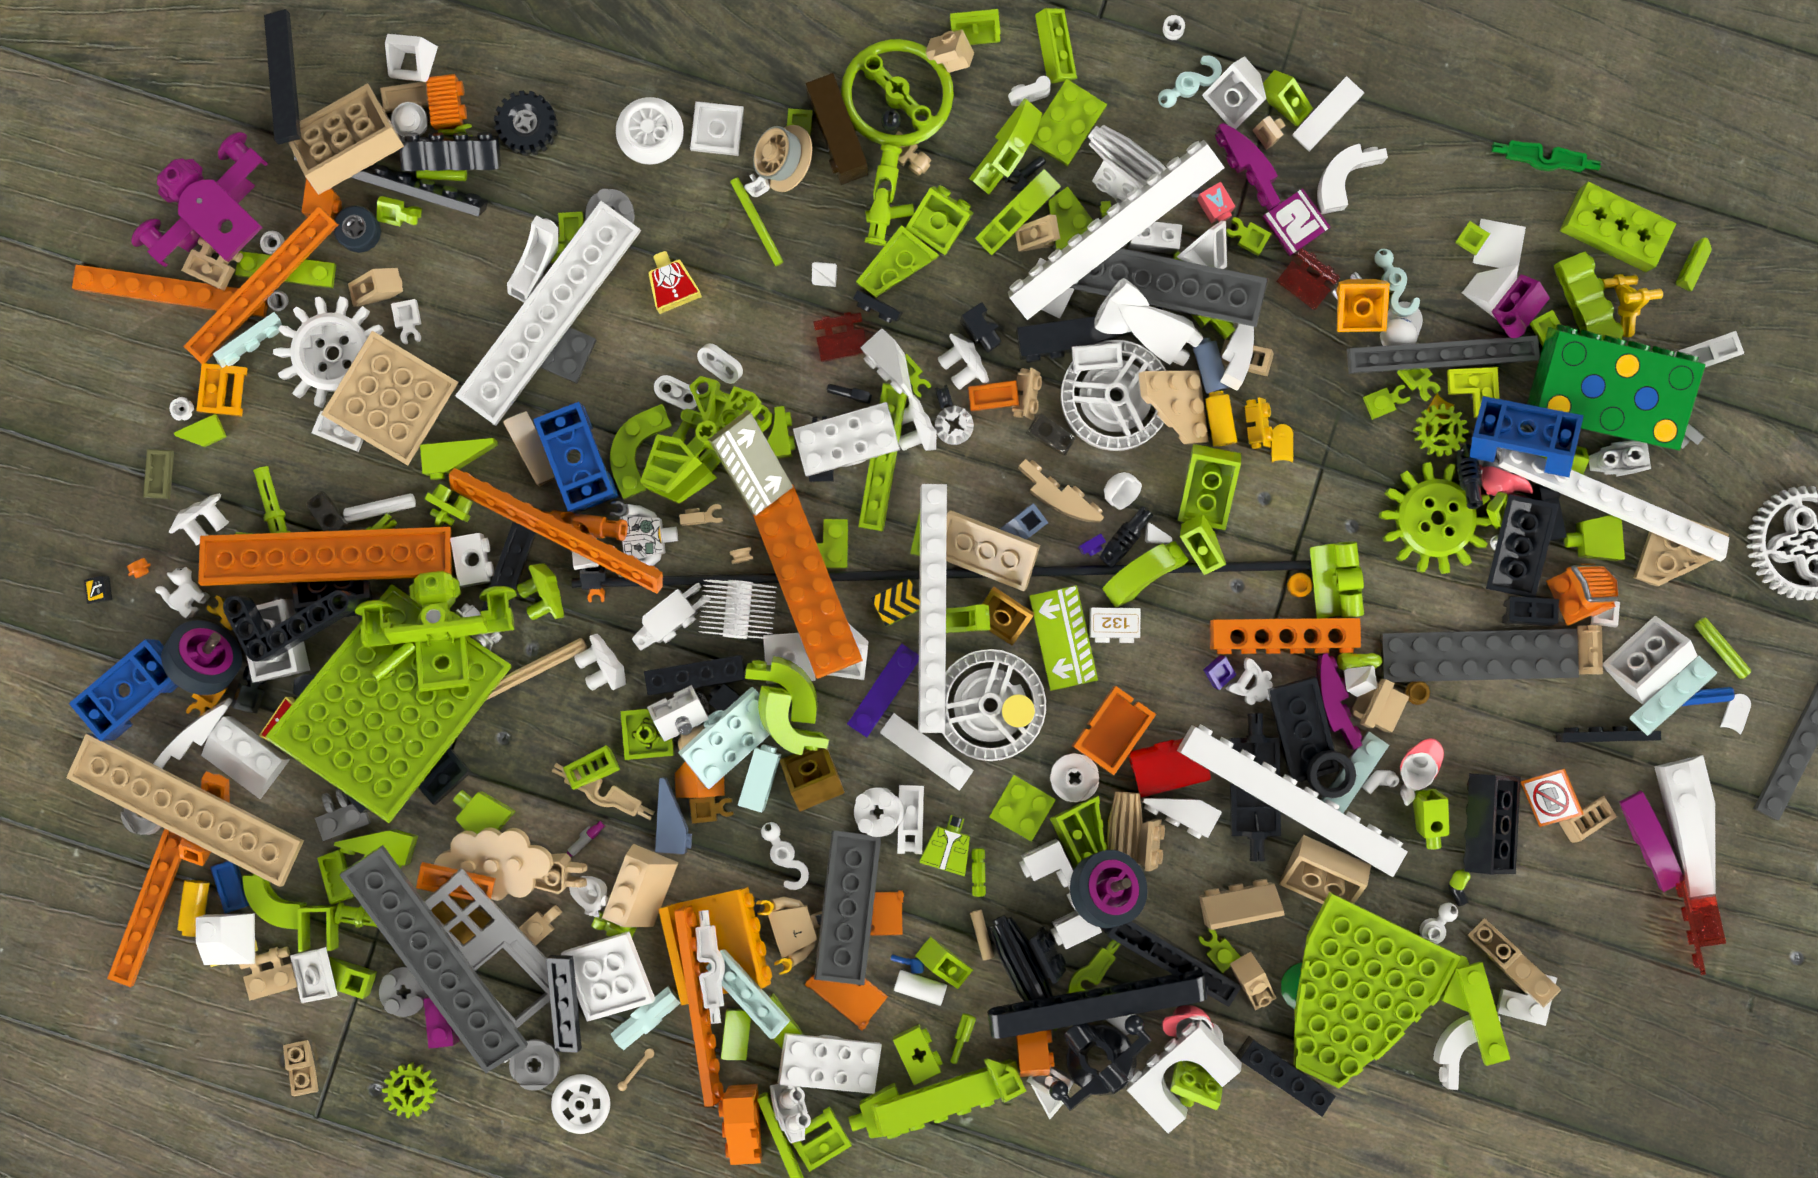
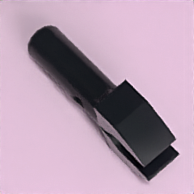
[1005,156,1046,192]
[826,384,872,404]

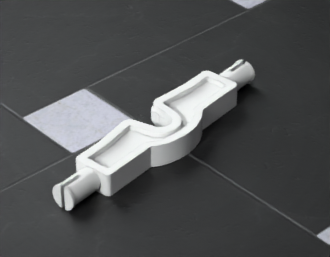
[695,910,725,1024]

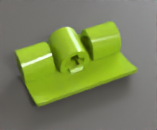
[1310,541,1364,619]

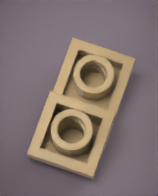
[283,1040,318,1097]

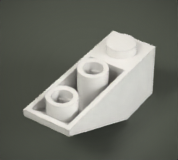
[861,328,913,398]
[1141,798,1222,839]

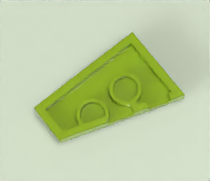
[856,225,939,298]

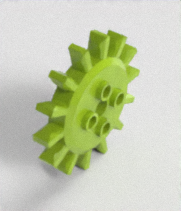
[1379,462,1492,574]

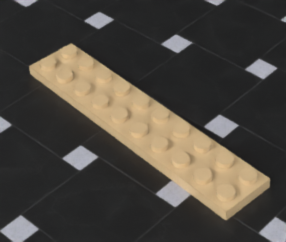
[66,733,304,887]

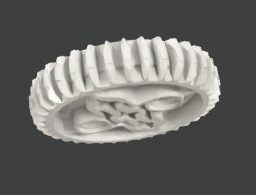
[1746,486,1818,600]

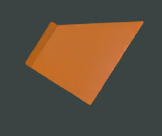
[675,762,725,798]

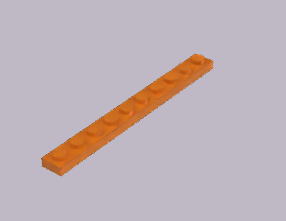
[449,468,663,594]

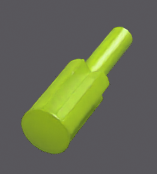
[950,1013,976,1064]

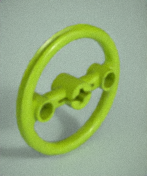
[841,39,954,147]

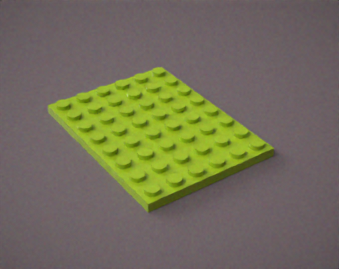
[266,584,511,823]

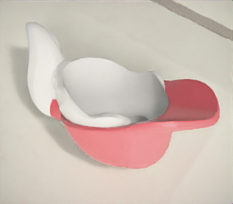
[1478,458,1533,496]
[1400,738,1444,805]
[1162,1005,1224,1044]

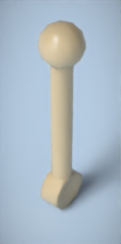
[618,1048,655,1091]

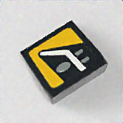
[84,576,112,604]

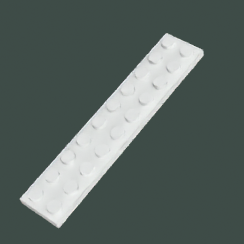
[455,201,641,426]

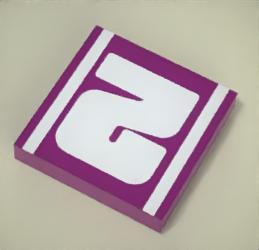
[1262,188,1330,256]

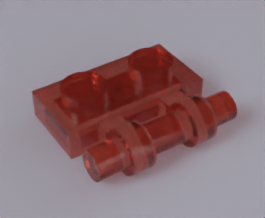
[1276,248,1340,310]
[813,312,866,362]

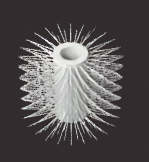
[698,580,777,639]

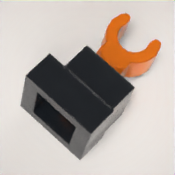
[580,565,607,603]

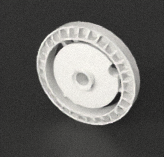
[1060,340,1166,451]
[942,649,1046,761]

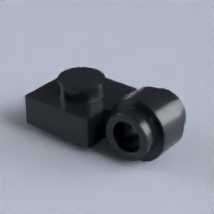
[231,665,266,714]

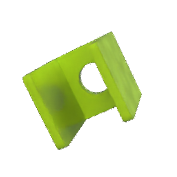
[298,905,339,952]

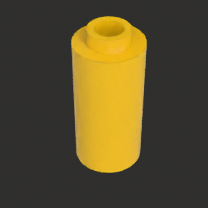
[1205,391,1237,447]
[177,880,210,937]

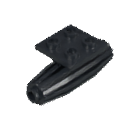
[990,915,1067,1002]

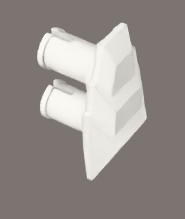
[938,333,989,390]
[899,395,937,451]
[1589,441,1651,477]
[169,493,229,546]
[574,634,626,690]
[770,1084,811,1143]

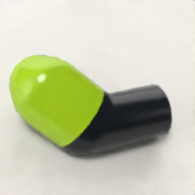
[1448,869,1471,907]

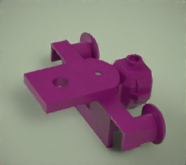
[131,132,268,267]

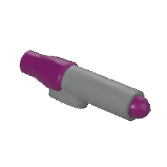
[567,820,605,857]

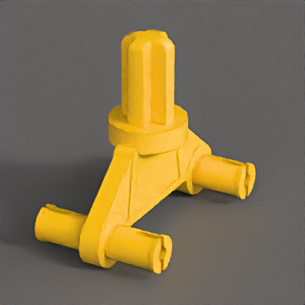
[1601,274,1663,337]

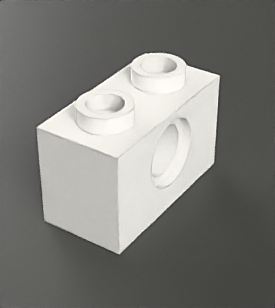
[450,533,494,587]

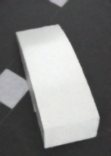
[1292,76,1364,152]
[1220,324,1254,391]

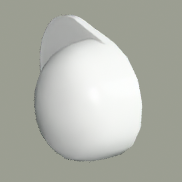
[1380,302,1423,346]

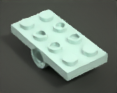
[678,687,769,789]

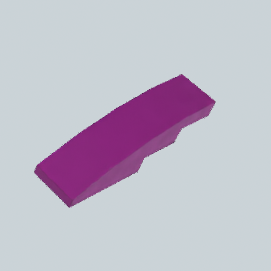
[1619,791,1685,892]

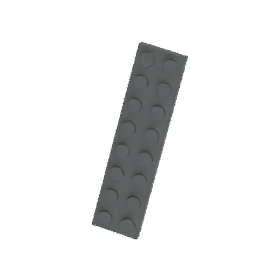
[1069,248,1268,328]
[1381,629,1579,682]

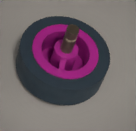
[161,620,242,695]
[1070,850,1147,928]

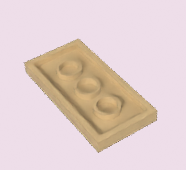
[946,510,1040,591]

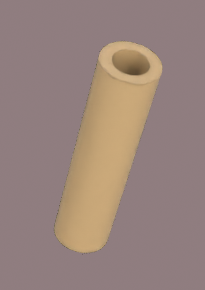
[970,909,994,960]

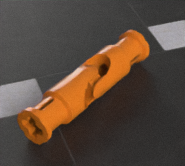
[536,508,628,541]

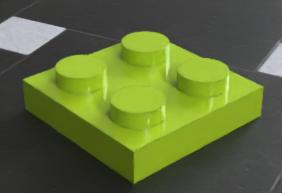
[989,775,1056,842]

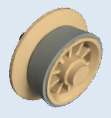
[753,125,812,192]

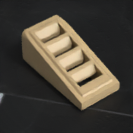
[1220,339,1274,376]
[1559,796,1617,843]

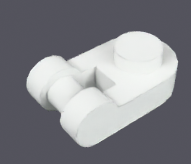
[1008,76,1050,106]

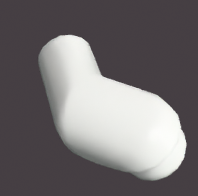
[1362,770,1399,795]

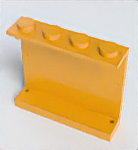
[659,887,772,1006]

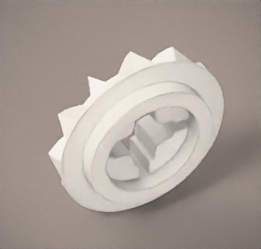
[935,406,974,445]

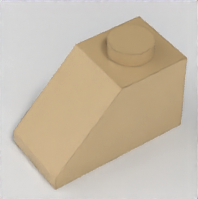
[348,268,403,307]

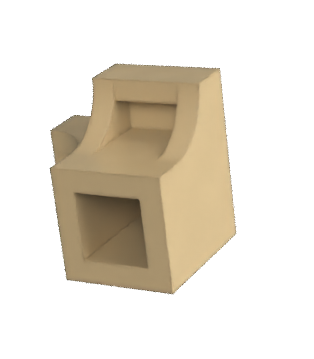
[925,30,974,73]

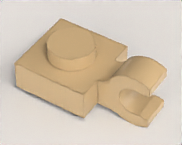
[679,504,723,526]
[519,905,563,946]

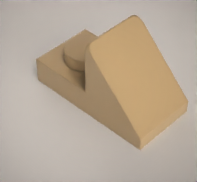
[1015,215,1060,252]

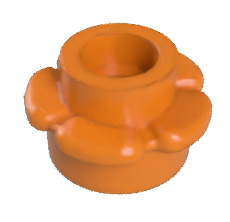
[127,558,151,579]

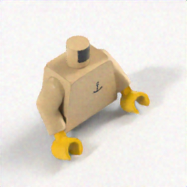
[756,896,822,975]

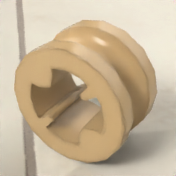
[730,547,753,564]

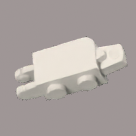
[632,583,711,650]

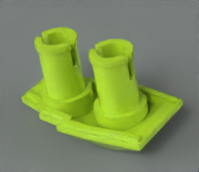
[517,563,564,620]

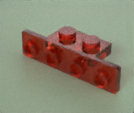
[1675,874,1726,975]

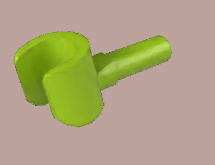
[438,124,473,136]

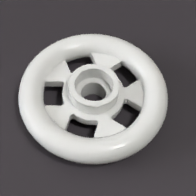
[551,1074,610,1134]

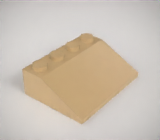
[288,83,404,195]

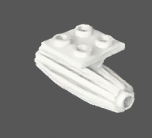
[1088,125,1166,204]

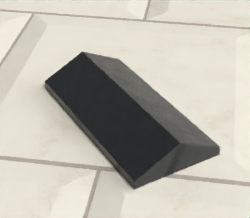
[1486,494,1559,598]

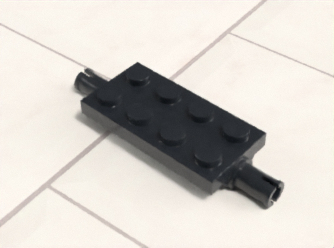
[1229,713,1281,862]

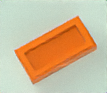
[968,380,1020,412]

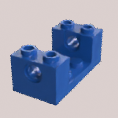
[1470,396,1584,478]
[533,402,619,513]
[69,639,179,741]

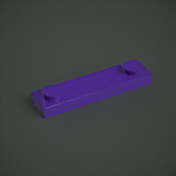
[847,643,919,738]

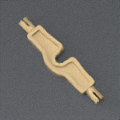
[552,763,655,820]

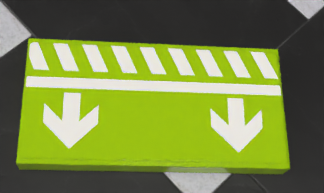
[1029,585,1098,691]

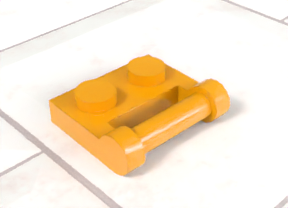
[196,363,248,417]

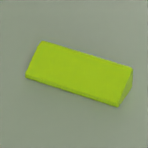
[1035,8,1077,83]

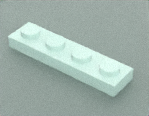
[1629,656,1717,736]
[1321,731,1389,813]
[705,949,791,1039]

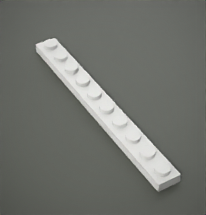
[1498,448,1729,562]

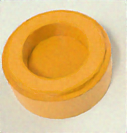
[1287,573,1313,597]

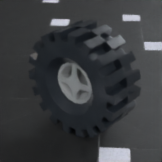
[494,90,558,156]

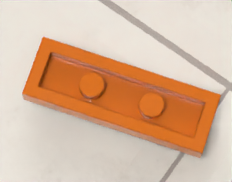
[416,862,496,901]

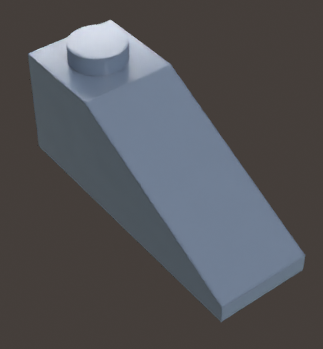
[655,778,692,854]

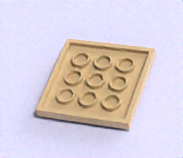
[321,331,459,466]

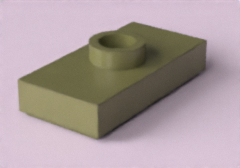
[143,449,174,499]

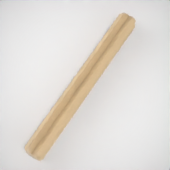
[487,638,587,700]

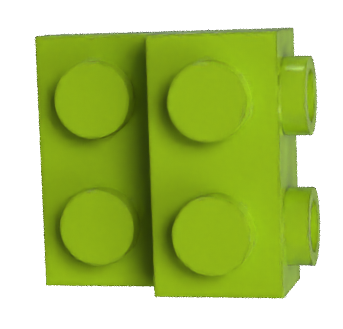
[905,185,974,255]

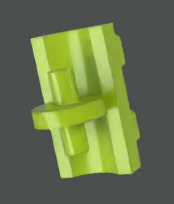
[425,484,472,527]

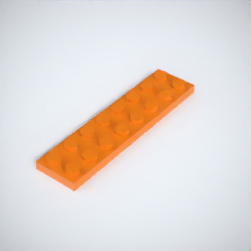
[753,484,863,679]

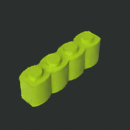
[1553,251,1624,340]

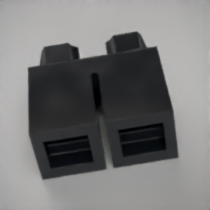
[960,302,1001,353]

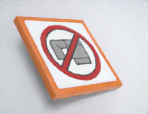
[1521,769,1584,827]

